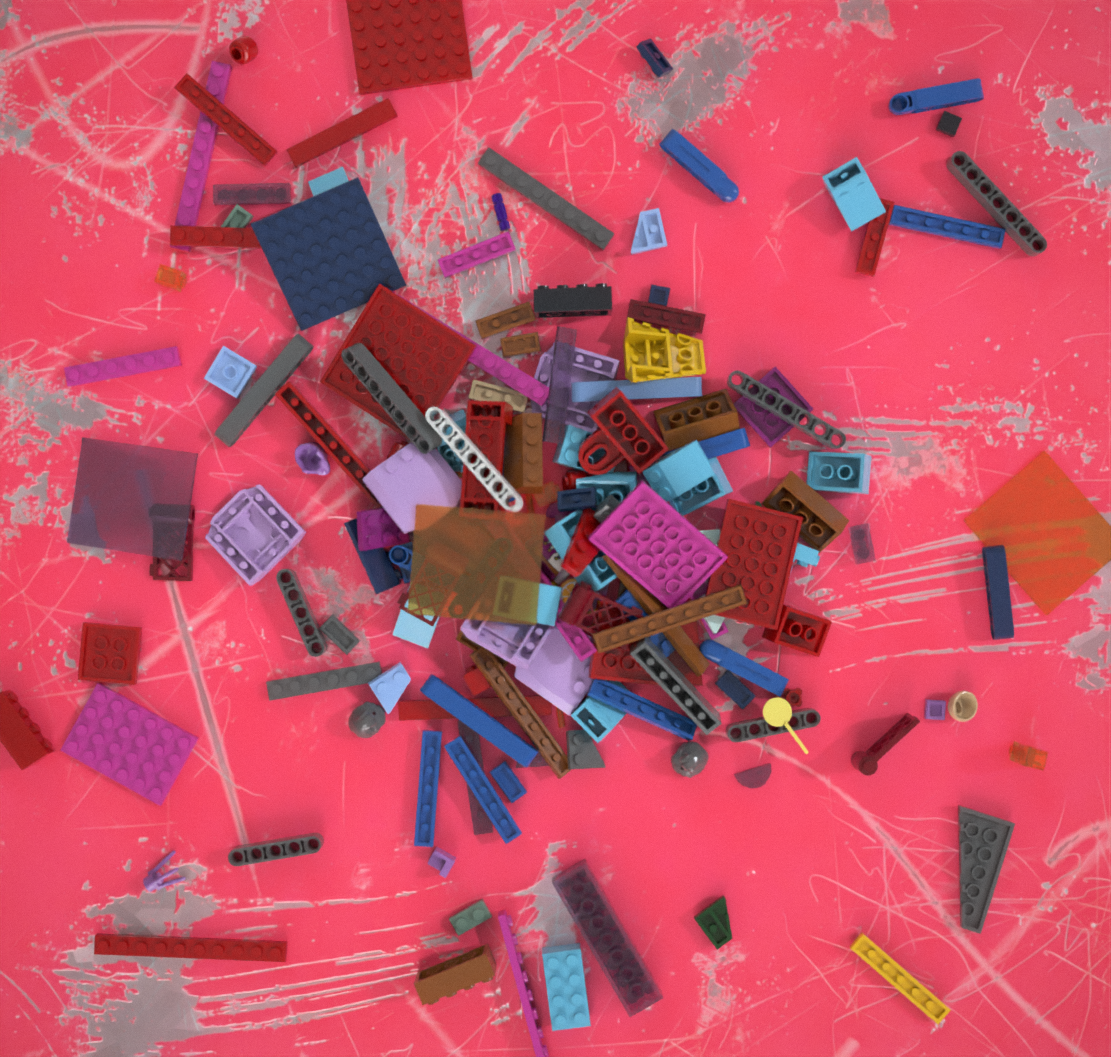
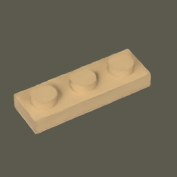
[468,379,528,413]

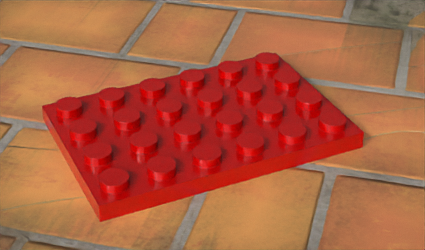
[705,499,803,630]

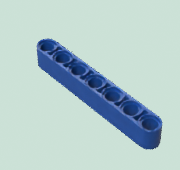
[420,674,539,768]

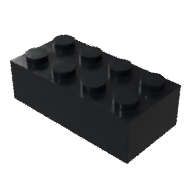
[533,283,612,318]

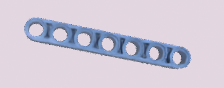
[571,377,702,402]

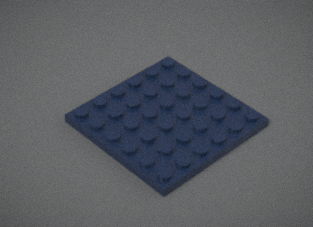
[251,177,406,331]

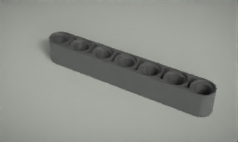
[946,151,1047,257]
[214,334,314,447]
[341,343,442,454]
[727,370,846,449]

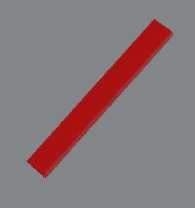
[398,695,552,721]

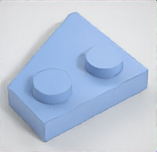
[631,208,667,255]
[368,662,411,714]

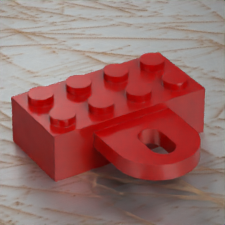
[578,387,669,475]

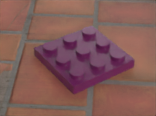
[734,366,813,448]

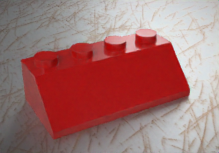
[0,690,54,770]

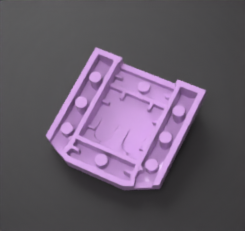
[530,341,620,433]
[363,442,462,534]
[205,484,306,586]
[460,576,554,669]
[514,625,593,716]

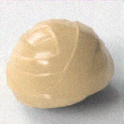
[947,690,978,722]

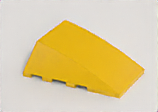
[623,317,706,382]

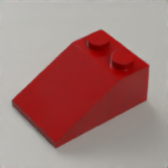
[762,604,832,657]

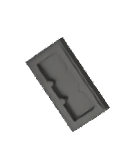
[319,614,361,655]

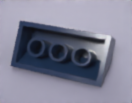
[344,518,403,594]

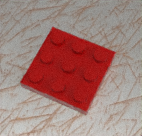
[78,622,142,685]

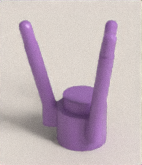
[143,850,186,892]

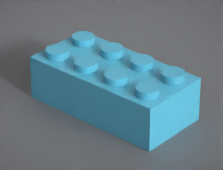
[544,509,618,591]
[542,943,591,1031]

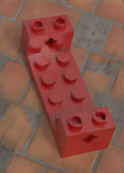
[459,400,513,521]

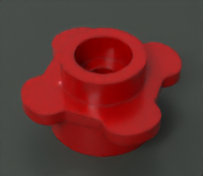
[783,688,803,707]

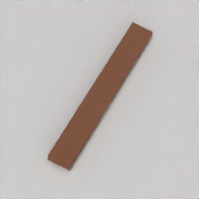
[603,554,710,677]
[592,585,747,653]
[469,646,572,779]

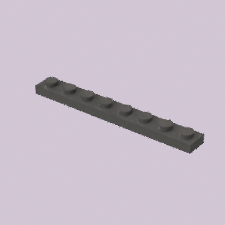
[478,147,614,251]

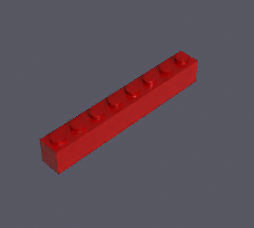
[275,381,382,508]

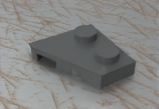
[566,730,605,770]

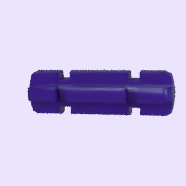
[491,193,510,231]

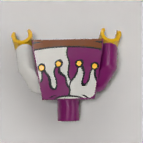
[525,534,570,586]

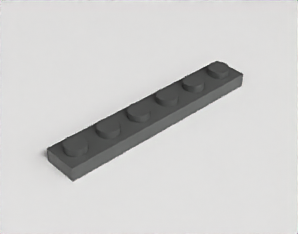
[266,661,382,701]

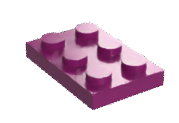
[357,507,409,551]

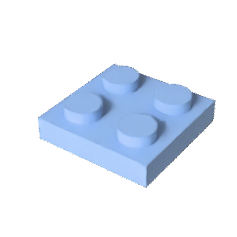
[204,346,258,399]

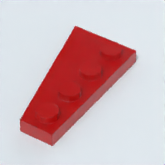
[668,620,703,686]

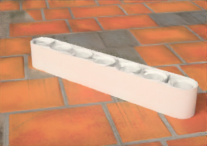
[425,407,523,512]

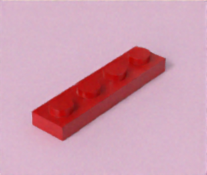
[855,198,895,277]

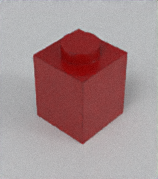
[463,664,491,696]

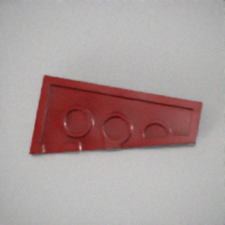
[560,508,601,578]

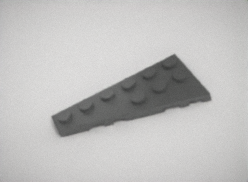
[958,805,1015,934]

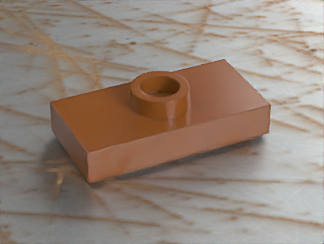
[500,332,541,358]

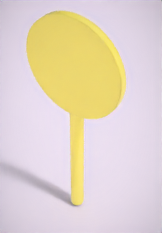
[763,697,808,754]

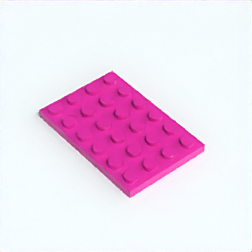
[588,480,728,608]
[60,683,199,806]

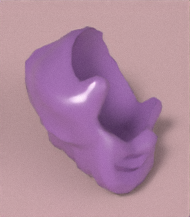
[294,442,330,476]

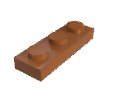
[475,302,536,339]

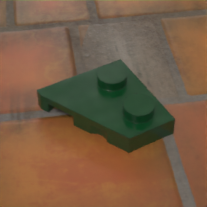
[694,895,732,950]

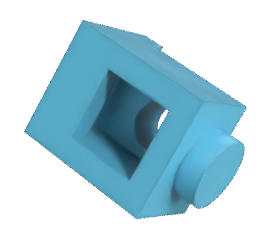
[793,543,820,567]

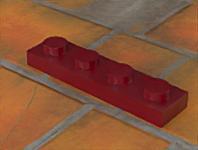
[627,299,706,334]

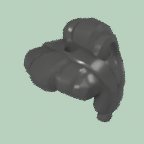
[348,701,386,738]
[671,741,709,778]

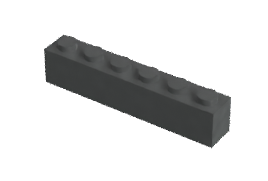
[630,637,722,735]

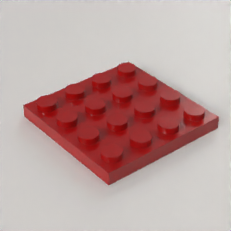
[588,600,660,686]

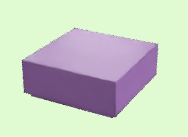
[924,699,946,720]

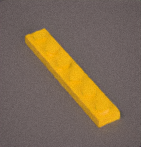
[849,932,951,1024]

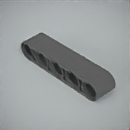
[276,569,327,657]
[726,708,821,742]
[228,832,324,866]

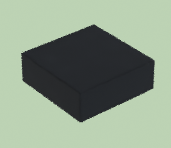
[936,111,962,137]

